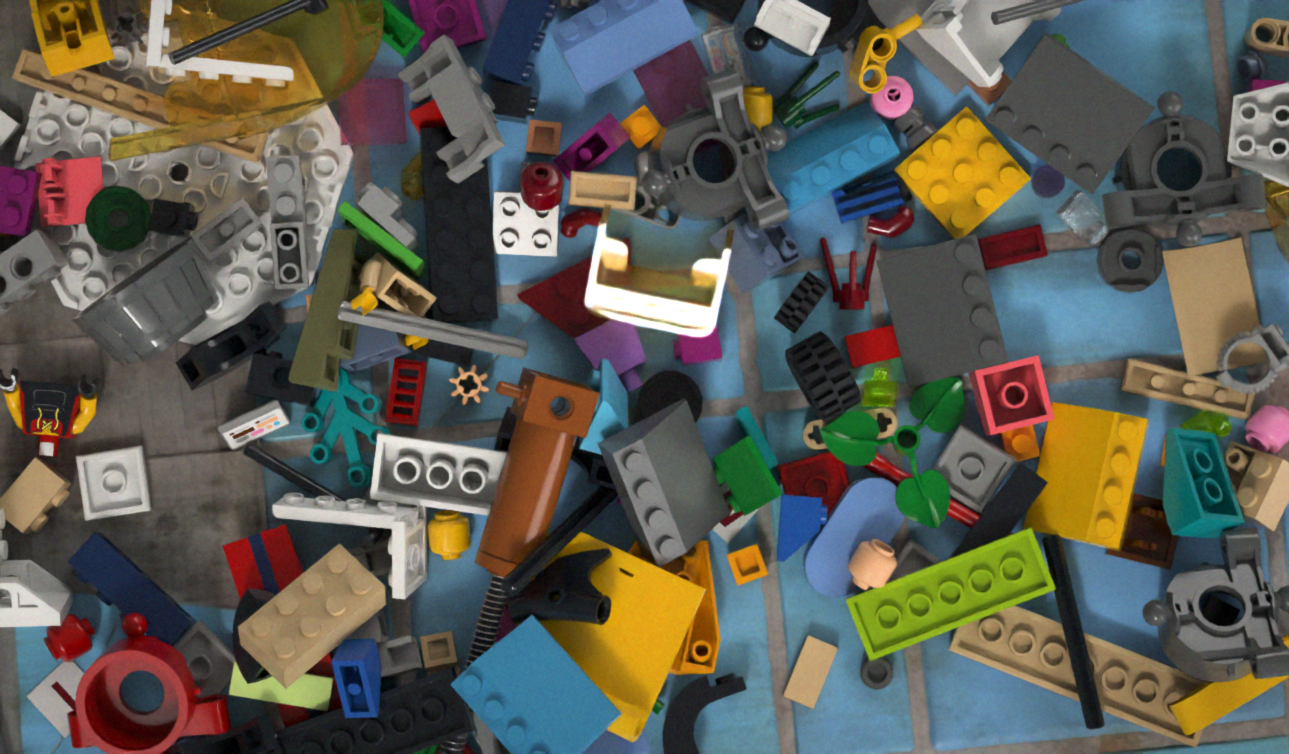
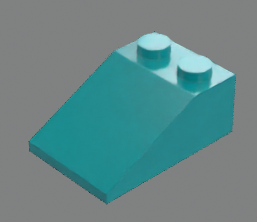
[1162,428,1245,539]

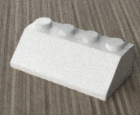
[370,433,507,516]

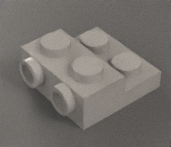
[357,182,420,253]

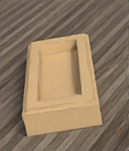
[568,171,637,211]
[782,635,838,709]

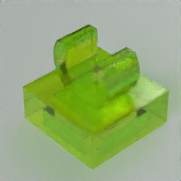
[862,368,897,407]

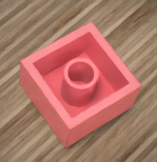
[969,355,1055,436]

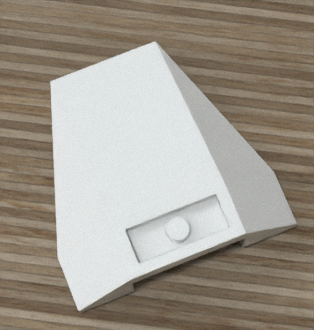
[1227,82,1289,187]

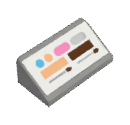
[218,399,290,450]

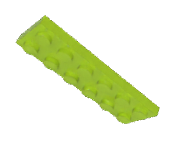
[845,527,1056,661]

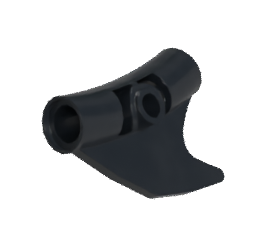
[508,549,612,625]

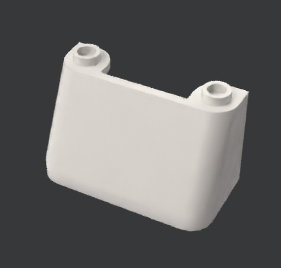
[916,0,1062,87]

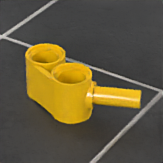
[849,13,923,93]

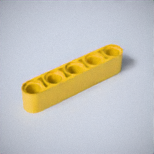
[1169,634,1289,736]

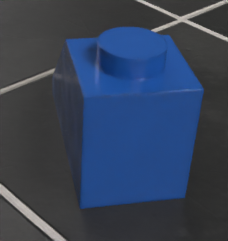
[776,495,828,562]
[331,638,382,718]

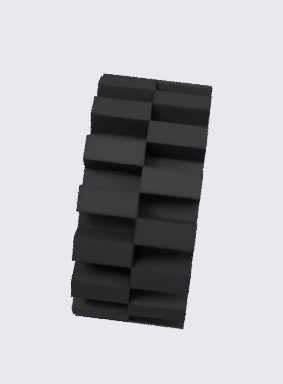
[774,271,830,334]

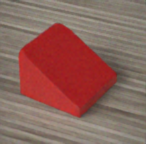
[408,99,448,134]

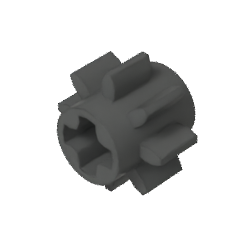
[106,6,149,49]

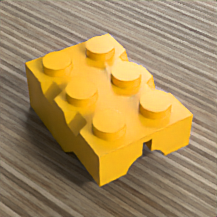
[29,0,115,77]

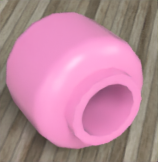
[869,75,914,120]
[1245,405,1289,453]

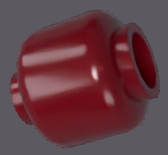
[520,162,563,211]

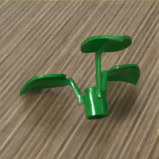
[820,377,965,529]

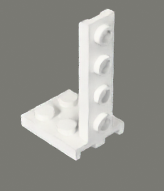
[145,0,294,87]
[272,493,427,599]

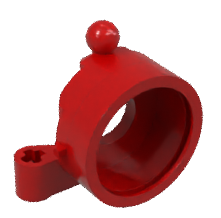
[67,612,231,754]

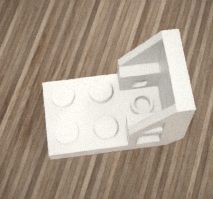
[0,509,74,627]

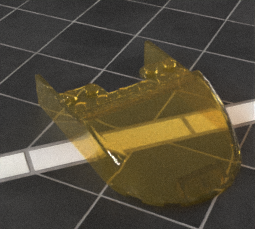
[108,0,384,161]

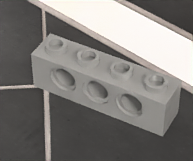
[0,229,69,316]

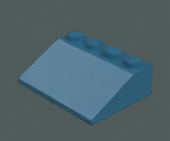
[450,615,622,754]

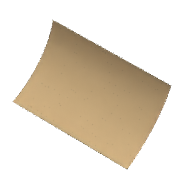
[1162,237,1268,376]

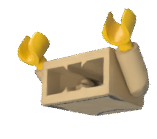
[351,253,437,350]

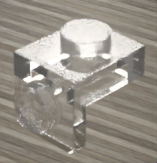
[1055,190,1109,245]

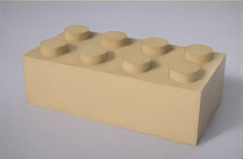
[238,543,386,689]

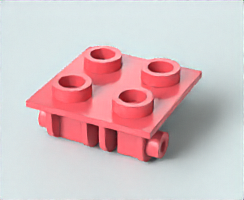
[35,156,104,228]

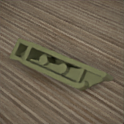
[288,229,366,391]

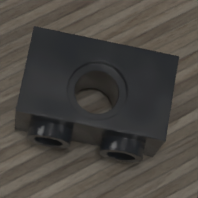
[245,349,317,407]

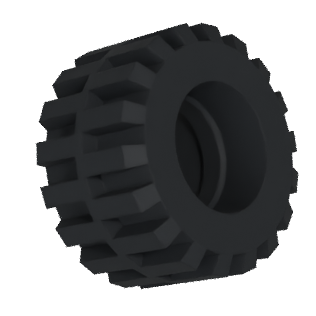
[785,331,861,422]

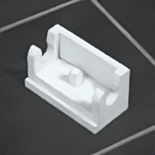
[754,0,831,56]

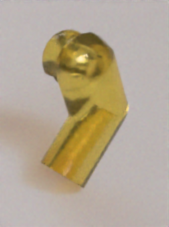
[400,151,423,201]

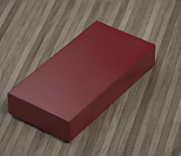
[977,224,1048,271]

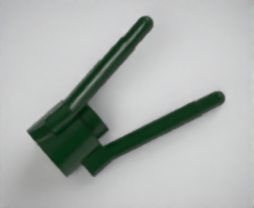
[773,62,840,129]

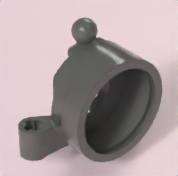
[642,68,789,231]
[1102,91,1267,247]
[1142,527,1289,682]

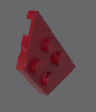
[517,237,632,339]

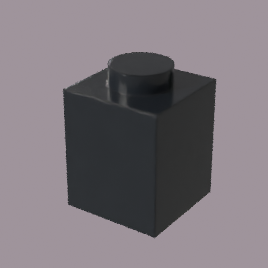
[490,81,537,124]

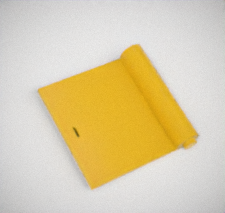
[518,532,706,743]

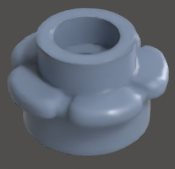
[1237,50,1266,81]

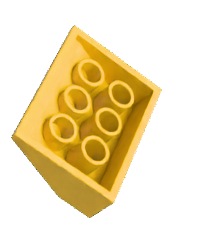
[1023,402,1150,551]

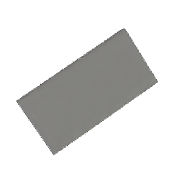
[868,0,970,96]

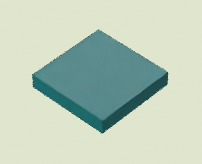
[734,405,779,470]

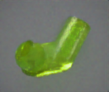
[1180,410,1232,437]

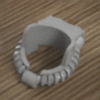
[1216,323,1289,394]

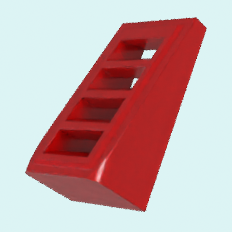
[385,358,427,427]

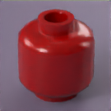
[43,614,95,663]

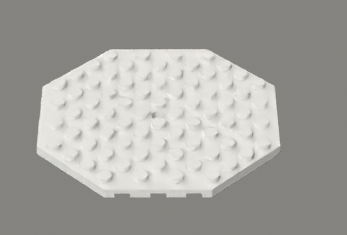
[13,3,354,346]

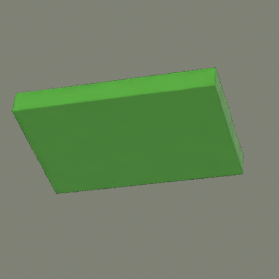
[338,201,426,280]

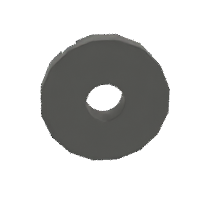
[1097,228,1164,294]

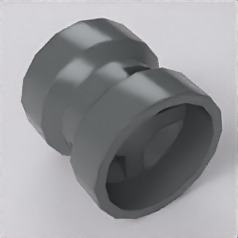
[892,104,938,150]

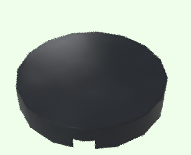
[638,371,703,423]

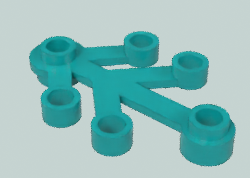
[301,366,391,489]

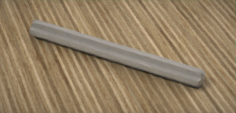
[337,301,528,359]

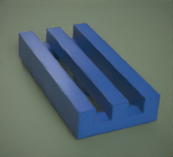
[832,177,904,224]

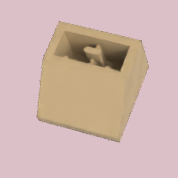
[1223,441,1289,531]

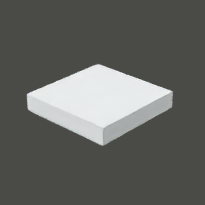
[76,446,152,521]

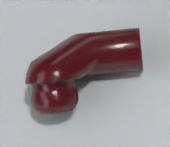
[867,206,914,238]
[560,207,608,238]

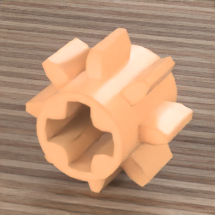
[449,365,490,406]

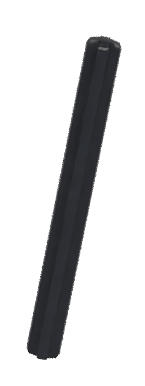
[500,486,618,596]
[1042,534,1105,730]

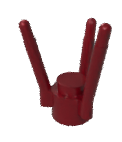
[820,237,877,310]

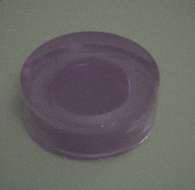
[1031,165,1065,199]

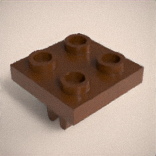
[1105,493,1179,570]

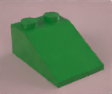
[712,435,782,516]

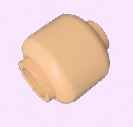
[848,539,897,590]

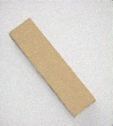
[1120,358,1255,420]

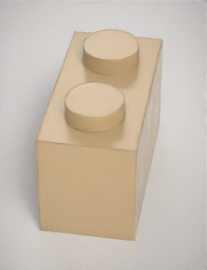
[0,457,72,534]

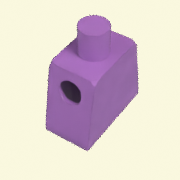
[574,311,646,394]

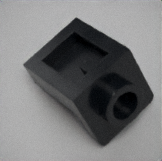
[149,198,198,239]

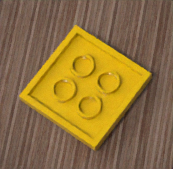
[894,106,1031,240]

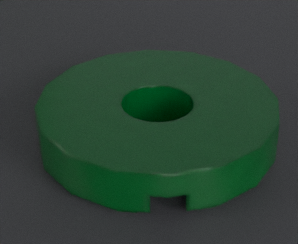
[85,186,151,252]

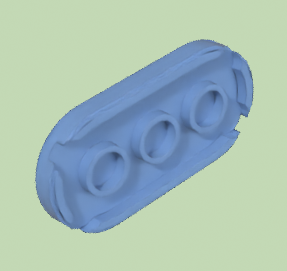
[803,477,905,598]

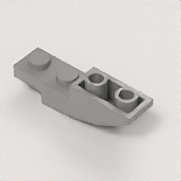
[266,154,309,290]

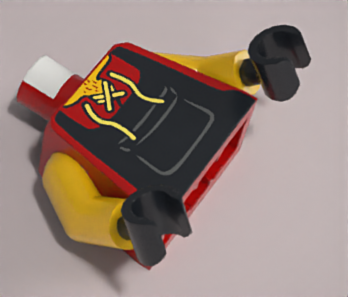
[0,368,101,457]

